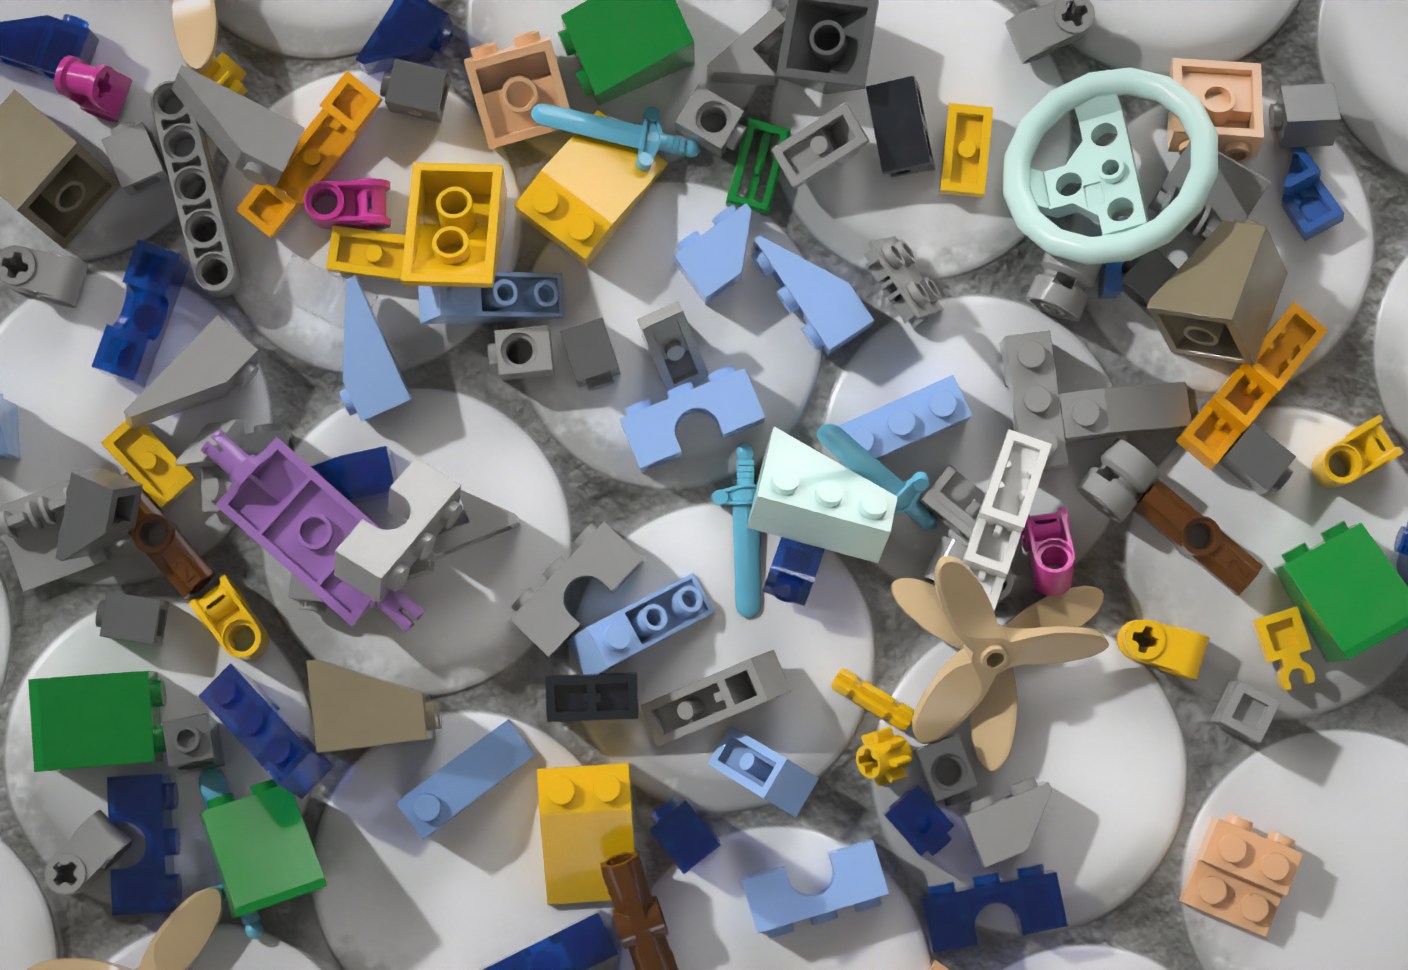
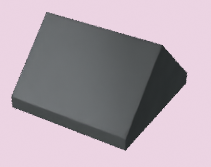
[776,0,879,95]

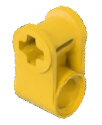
[1311,414,1404,489]
[188,574,269,661]
[1117,619,1210,681]

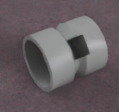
[1026,252,1104,322]
[1076,438,1161,523]

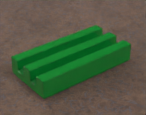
[725,118,791,217]

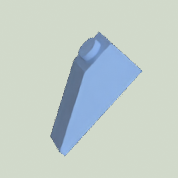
[339,275,412,422]

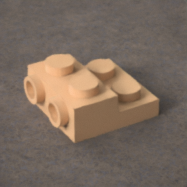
[464,30,570,149]
[1167,58,1264,163]
[1179,813,1303,937]

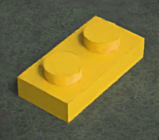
[939,103,993,198]
[326,225,406,282]
[101,420,197,510]

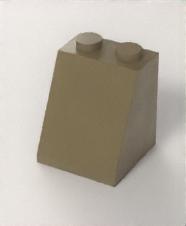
[0,89,121,249]
[1147,220,1288,365]
[306,660,442,753]

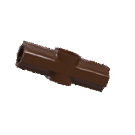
[122,472,216,599]
[1132,479,1263,596]
[600,851,679,970]

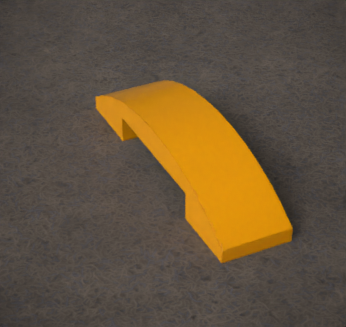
[236,71,383,239]

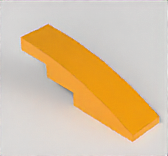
[1176,302,1328,470]

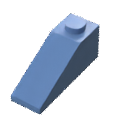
[396,719,536,839]

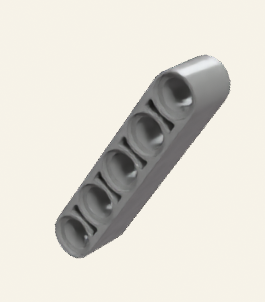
[150,81,241,298]

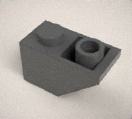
[55,468,143,561]

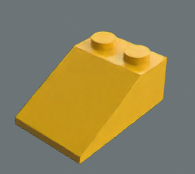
[514,110,668,268]
[401,162,507,288]
[537,763,635,905]

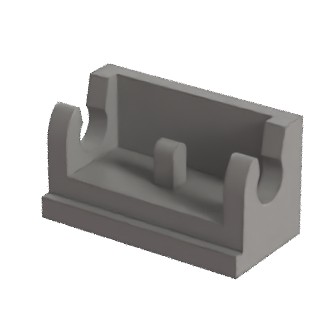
[920,465,985,543]

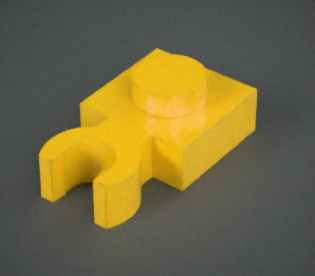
[1251,606,1315,691]

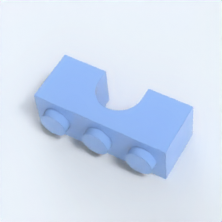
[620,365,765,472]
[838,375,972,471]
[741,839,889,938]

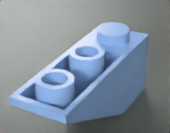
[751,235,874,356]
[418,272,564,324]
[566,573,715,674]

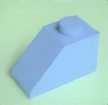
[708,725,819,817]

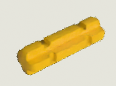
[831,668,915,731]

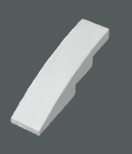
[962,429,1052,611]

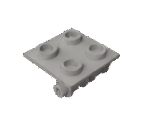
[1148,141,1271,240]
[864,236,944,329]
[0,480,109,592]

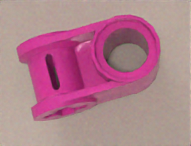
[55,55,133,123]
[304,178,391,230]
[1021,507,1075,596]

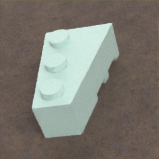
[747,427,897,563]

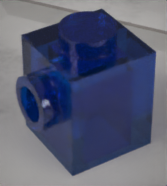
[762,537,825,606]
[881,784,954,856]

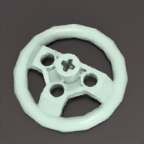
[1003,67,1218,265]

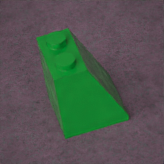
[557,0,695,106]
[1273,521,1408,663]
[28,671,166,772]
[199,778,327,918]

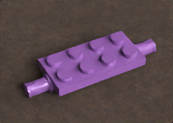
[201,429,425,633]

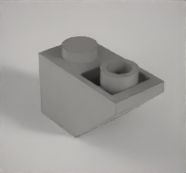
[960,777,1052,868]

